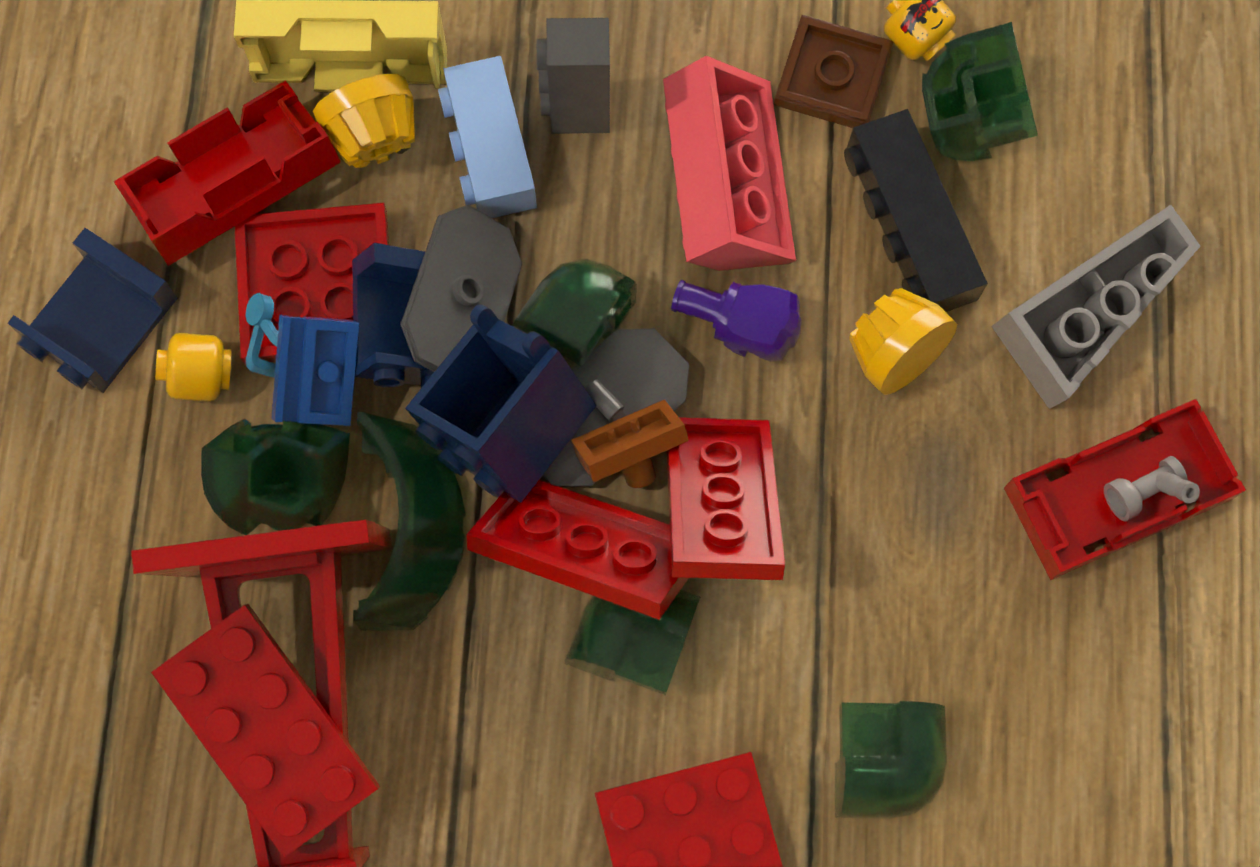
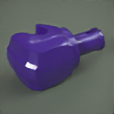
[671,280,802,362]

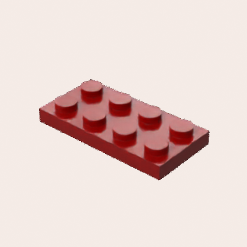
[667,417,785,580]
[467,480,689,620]
[151,604,380,858]

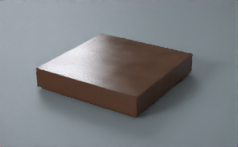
[774,15,894,128]

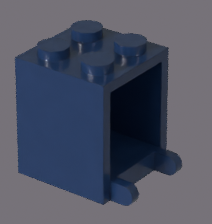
[405,304,597,503]

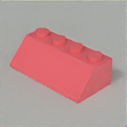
[663,56,796,271]

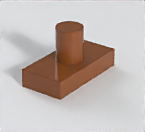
[571,399,689,488]

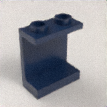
[8,228,178,393]
[352,243,434,388]

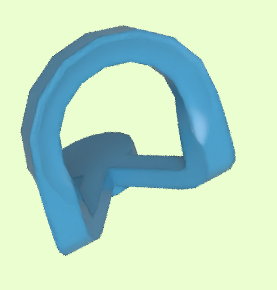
[246,293,278,378]

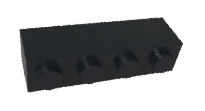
[844,109,988,312]

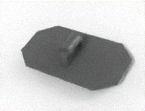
[400,205,522,372]
[542,328,689,487]

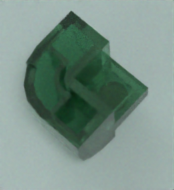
[922,22,1038,161]
[512,259,637,367]
[201,419,350,535]
[565,590,701,695]
[834,701,947,819]

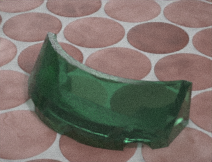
[353,412,466,631]

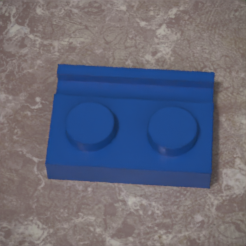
[271,315,359,426]

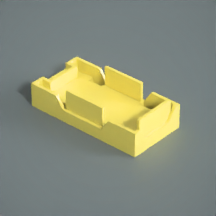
[234,0,447,92]

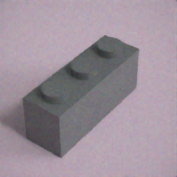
[536,18,610,134]

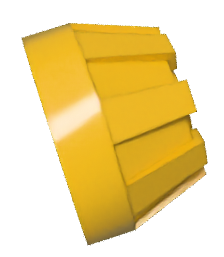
[313,74,415,168]
[849,288,958,395]

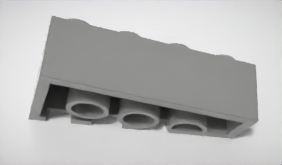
[991,205,1200,409]

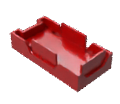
[113,80,341,266]
[1004,399,1246,580]

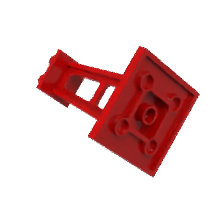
[131,519,392,867]

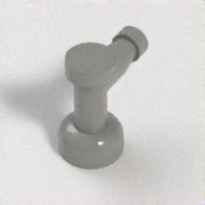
[1104,456,1200,521]

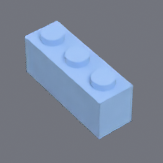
[438,56,537,218]

